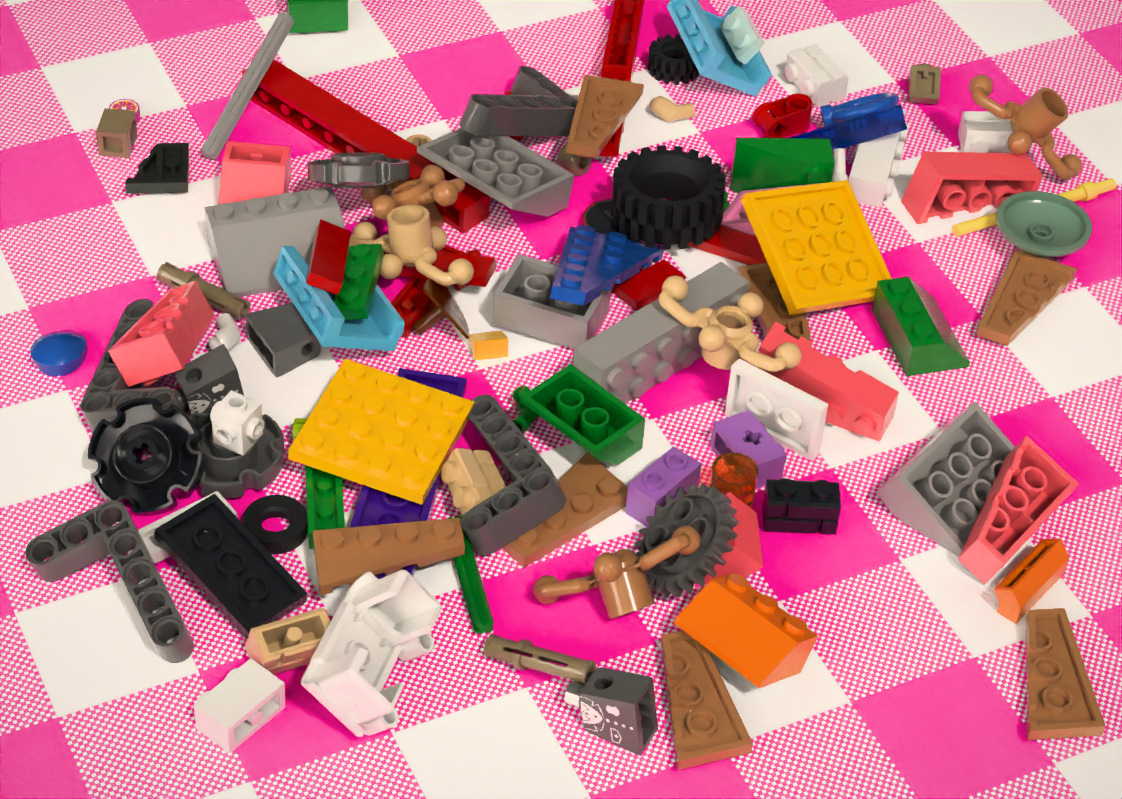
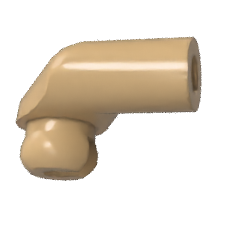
[649,96,695,122]

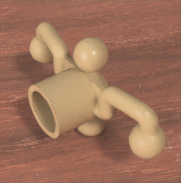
[349,205,474,286]
[659,275,802,372]

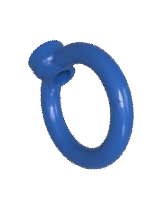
[820,92,899,130]

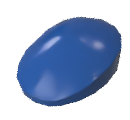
[30,330,88,377]

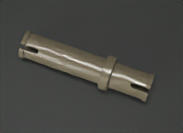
[157,261,251,321]
[484,634,596,684]

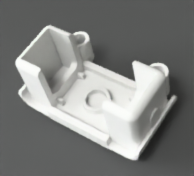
[301,570,441,737]

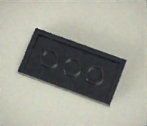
[154,493,308,640]

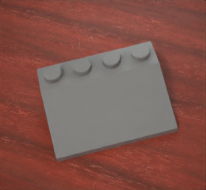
[417,128,574,217]
[204,186,349,297]
[875,402,1015,557]

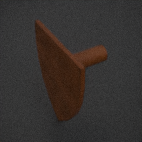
[413,279,470,339]

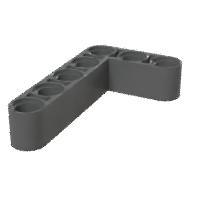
[459,66,577,136]
[80,299,183,432]
[461,394,566,555]
[25,500,194,663]

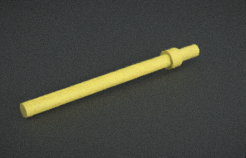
[952,178,1117,237]

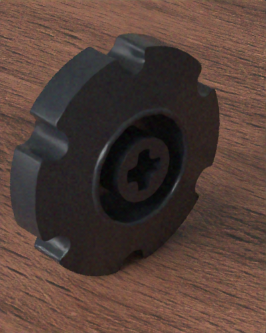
[88,398,206,515]

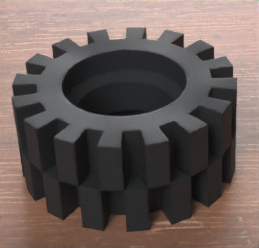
[647,34,699,85]

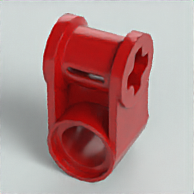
[752,93,812,138]

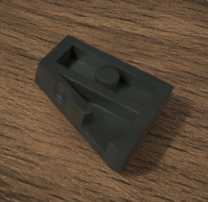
[125,143,189,194]

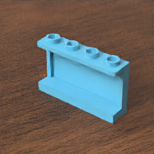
[666,0,772,97]
[273,246,405,351]

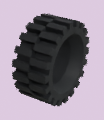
[611,145,726,250]

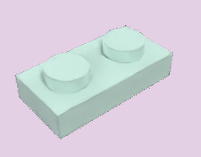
[719,5,765,65]

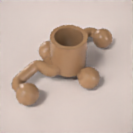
[969,74,1082,181]
[361,165,465,227]
[533,525,701,619]

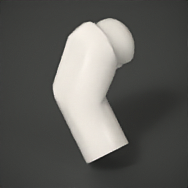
[208,313,241,350]

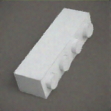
[849,108,910,208]

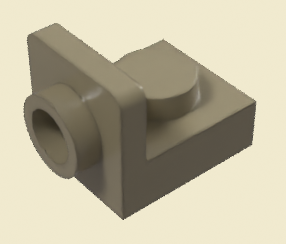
[907,64,941,105]

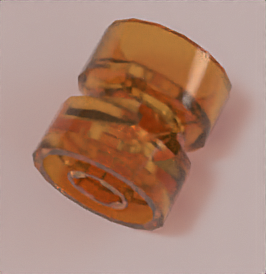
[709,452,758,510]

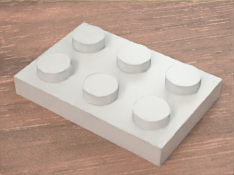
[725,359,828,461]

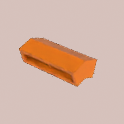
[994,539,1069,624]

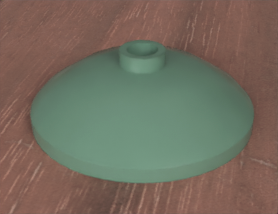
[996,191,1092,257]

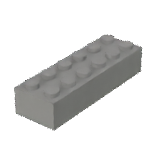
[573,262,750,404]

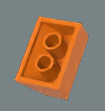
[674,573,818,689]

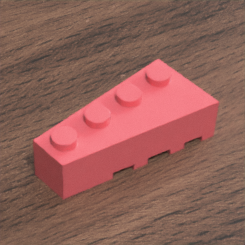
[901,151,1043,224]
[108,280,215,387]
[757,321,899,442]
[958,435,1079,585]

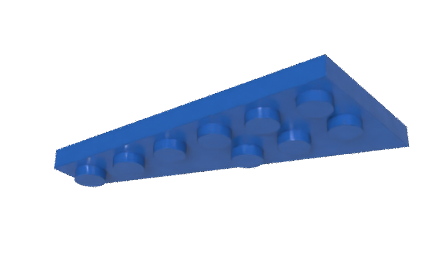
[550,225,664,306]

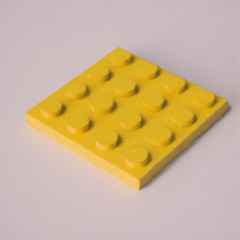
[740,180,892,315]
[288,358,475,505]

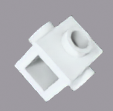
[210,390,264,456]

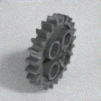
[634,483,739,598]

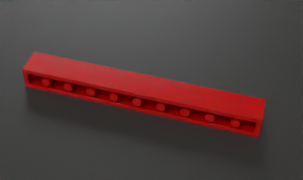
[242,59,490,234]

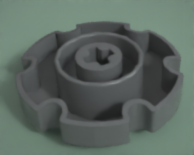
[307,152,410,188]
[180,406,285,498]

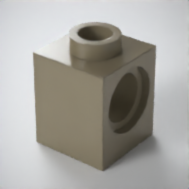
[96,108,137,159]

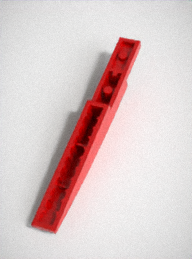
[599,0,645,157]

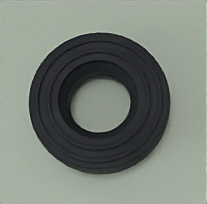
[242,495,308,554]

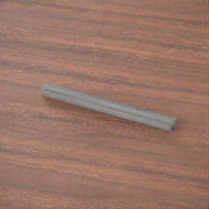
[201,12,294,160]

